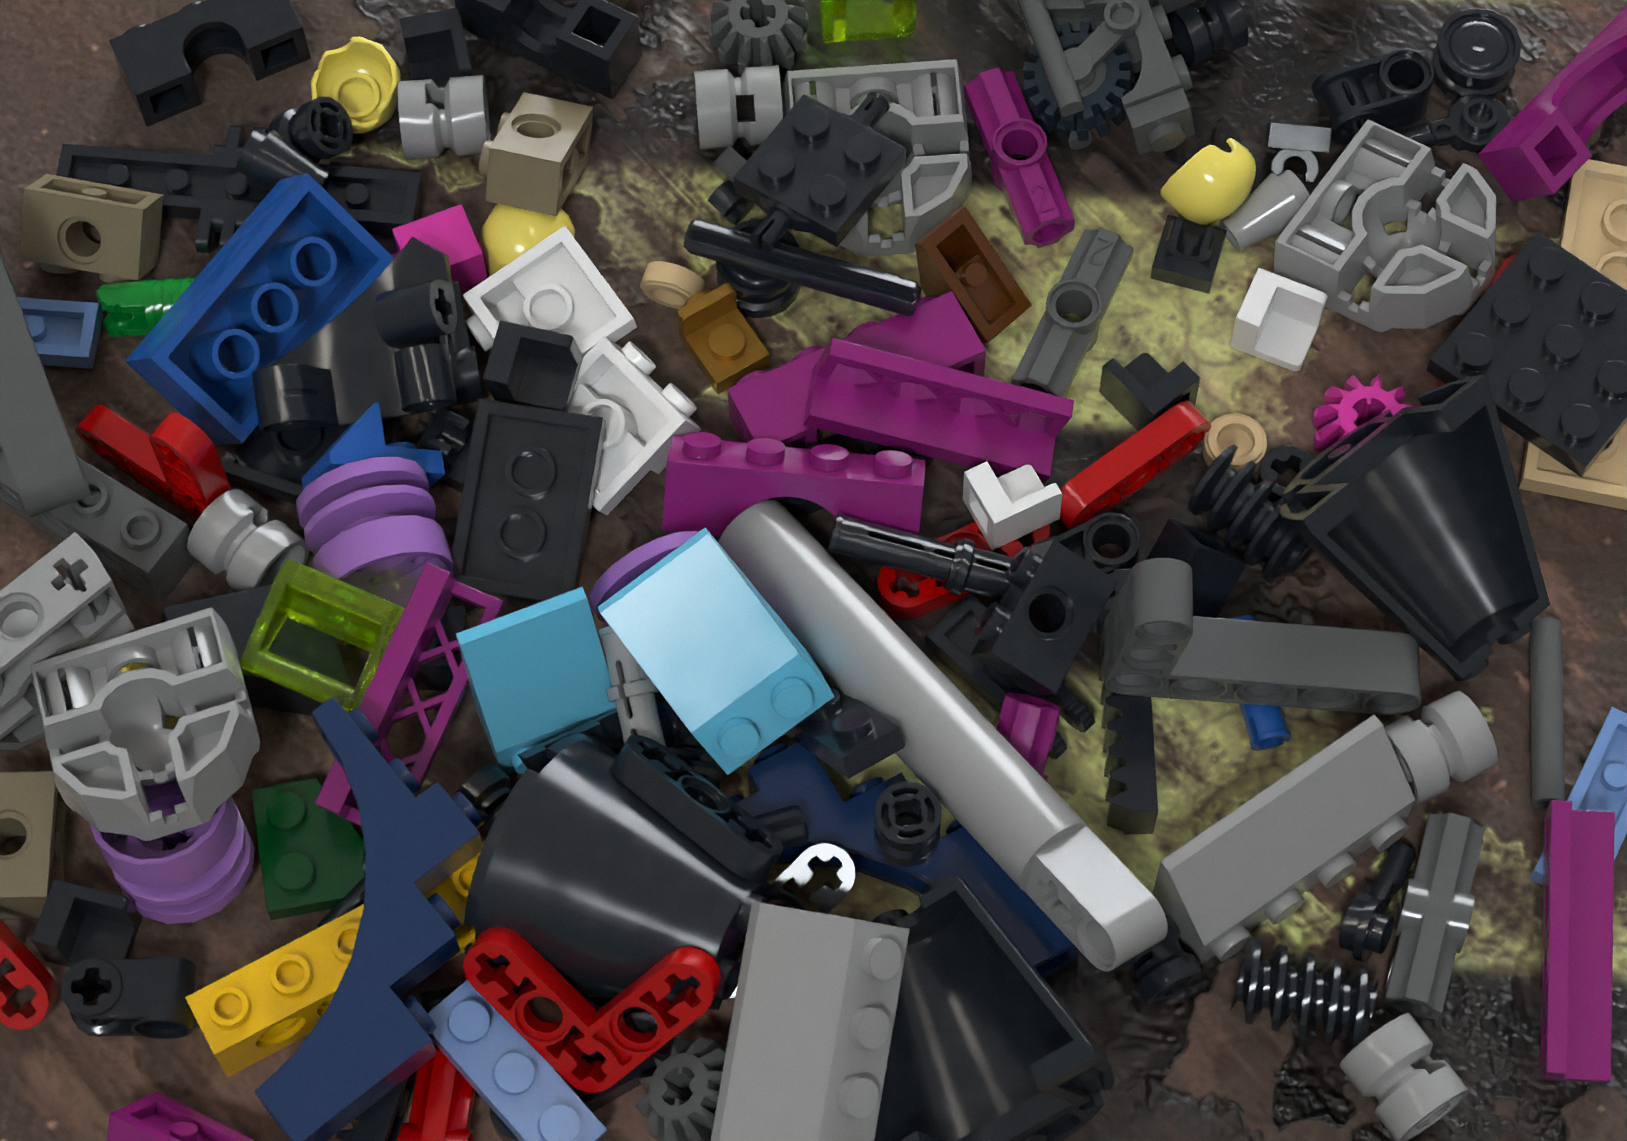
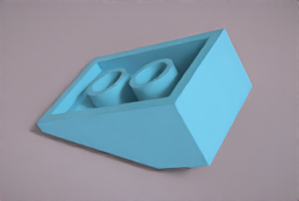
[598,527,835,775]
[456,587,616,774]

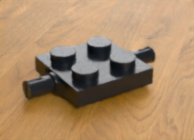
[733,91,906,254]

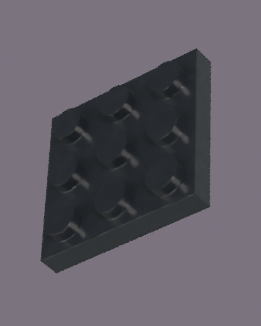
[1426,232,1627,477]

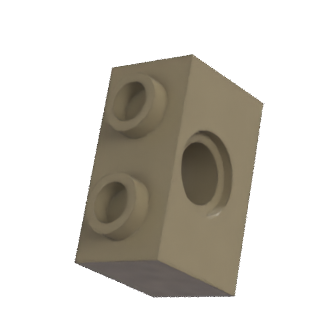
[479,92,593,216]
[20,174,163,283]
[0,771,69,919]

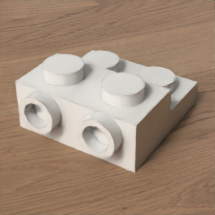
[463,226,637,357]
[567,336,701,515]

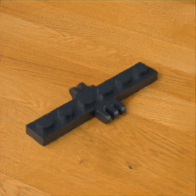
[56,125,424,254]

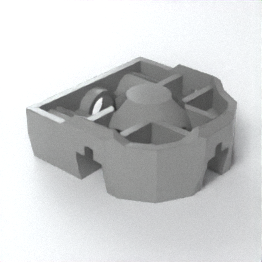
[782,59,972,257]
[1274,120,1496,332]
[0,532,136,750]
[31,607,260,841]

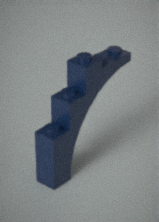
[254,697,484,1141]
[729,743,1079,978]

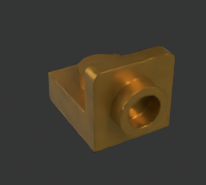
[677,283,770,395]

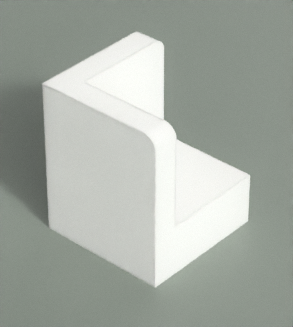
[1230,268,1328,372]
[963,461,1063,550]

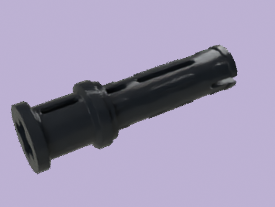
[827,512,1019,602]

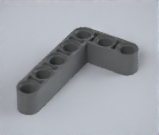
[0,249,91,518]
[1104,558,1422,715]

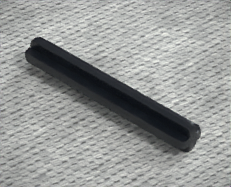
[684,219,922,316]

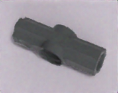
[1011,227,1133,398]
[1383,812,1485,1020]

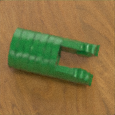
[95,277,196,337]

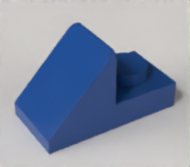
[301,402,445,489]

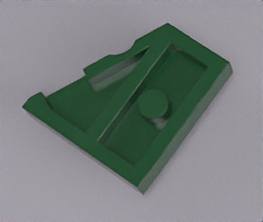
[251,778,365,920]

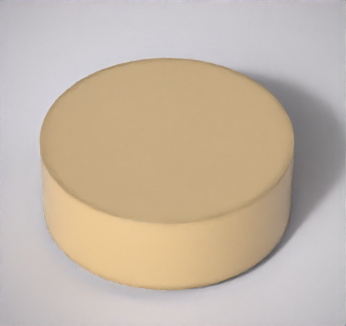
[640,261,705,309]
[1202,413,1267,473]

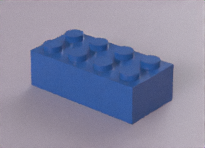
[125,173,394,445]

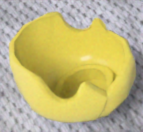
[311,37,401,134]
[1161,138,1256,224]
[479,204,575,276]

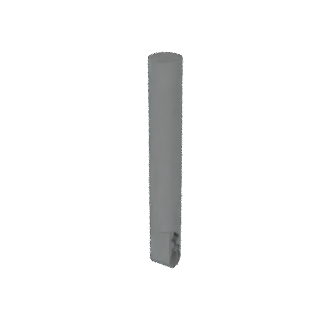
[718,500,1168,972]

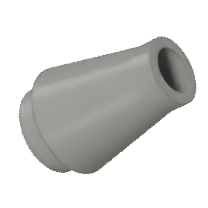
[1220,170,1310,252]

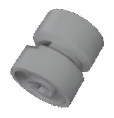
[694,65,783,150]
[398,75,491,160]
[187,489,310,592]
[1384,691,1498,806]
[1339,1013,1469,1141]

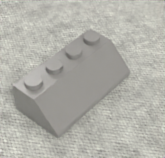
[1152,715,1415,965]
[711,902,910,1141]

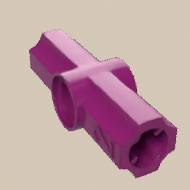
[964,67,1075,248]

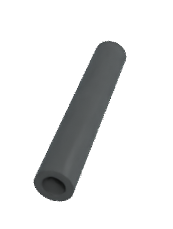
[1529,617,1565,810]

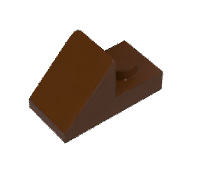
[915,206,1032,343]

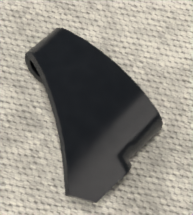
[252,237,458,432]

